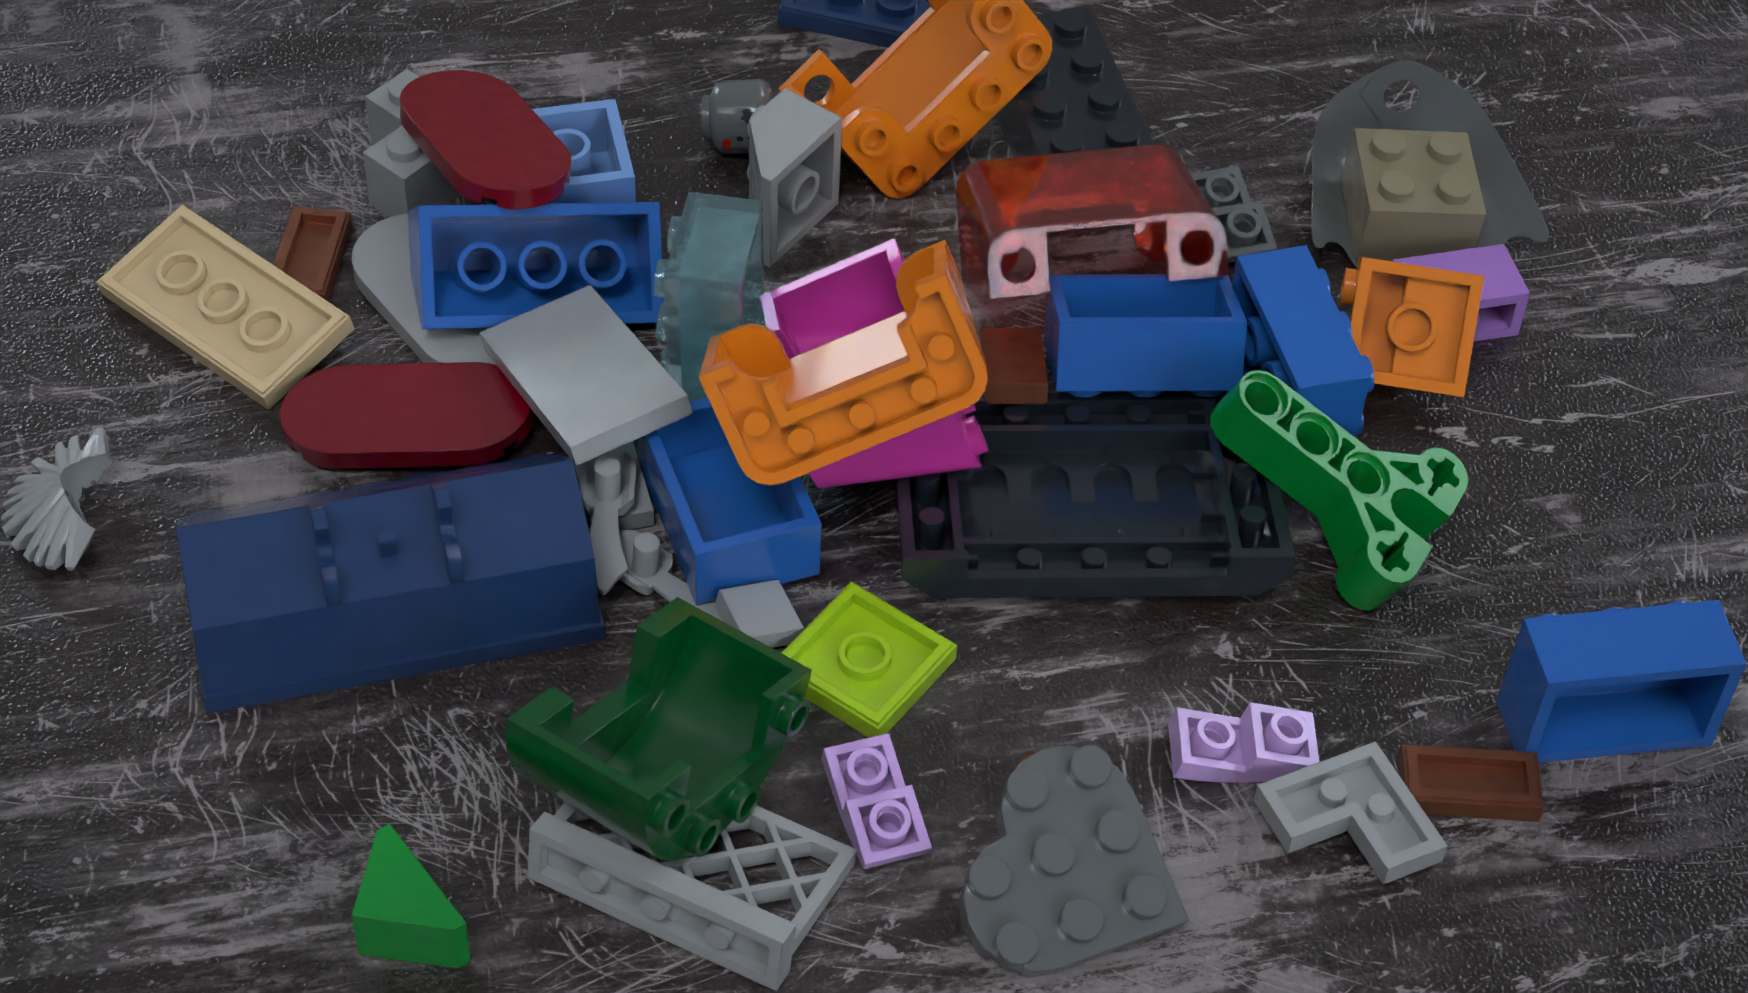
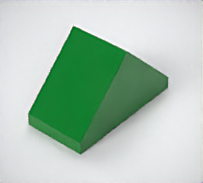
[352,824,471,969]

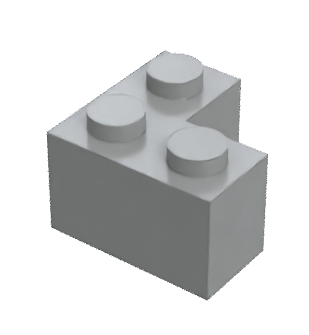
[363,69,461,217]

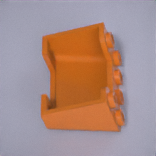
[778,0,1052,199]

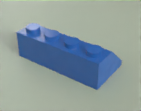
[408,202,664,330]

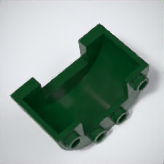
[505,597,812,861]

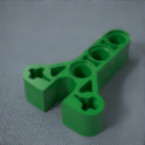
[1210,370,1469,611]

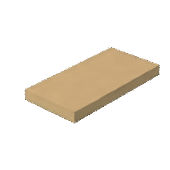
[96,205,355,410]

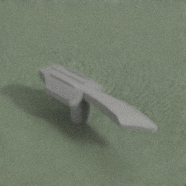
[580,445,637,595]
[619,530,722,621]

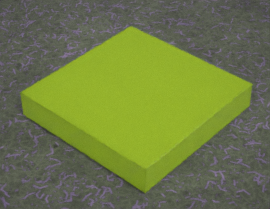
[781,582,957,738]

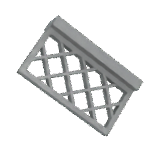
[527,803,857,991]

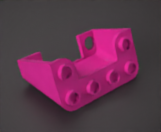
[760,238,989,489]

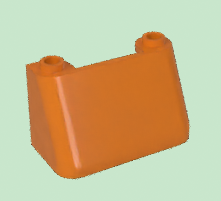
[698,240,988,486]

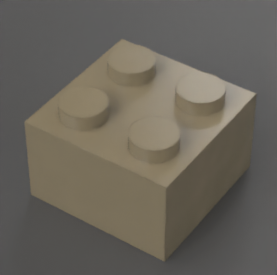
[1340,128,1486,261]

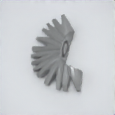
[1,427,112,571]

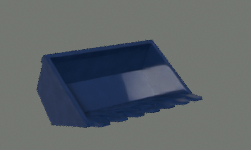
[176,452,605,714]

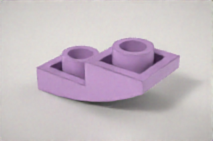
[1168,702,1320,783]
[821,733,932,869]

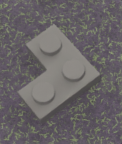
[1254,741,1448,884]

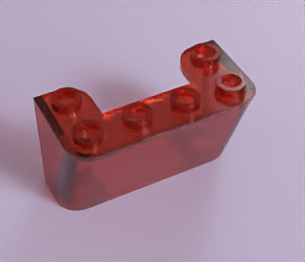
[956,144,1228,299]

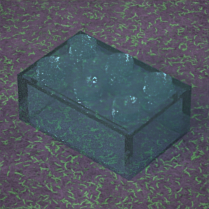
[654,192,764,402]

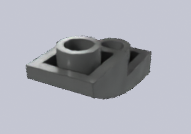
[1181,166,1278,264]

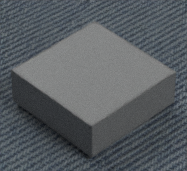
[715,580,804,648]

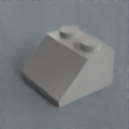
[747,88,842,268]

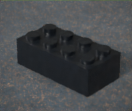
[996,7,1159,223]

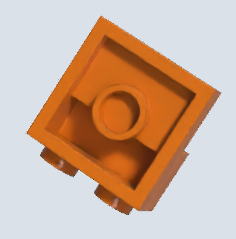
[1340,257,1485,397]

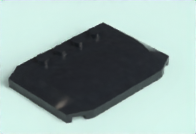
[894,393,1296,598]

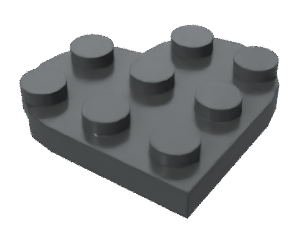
[958,745,1189,978]

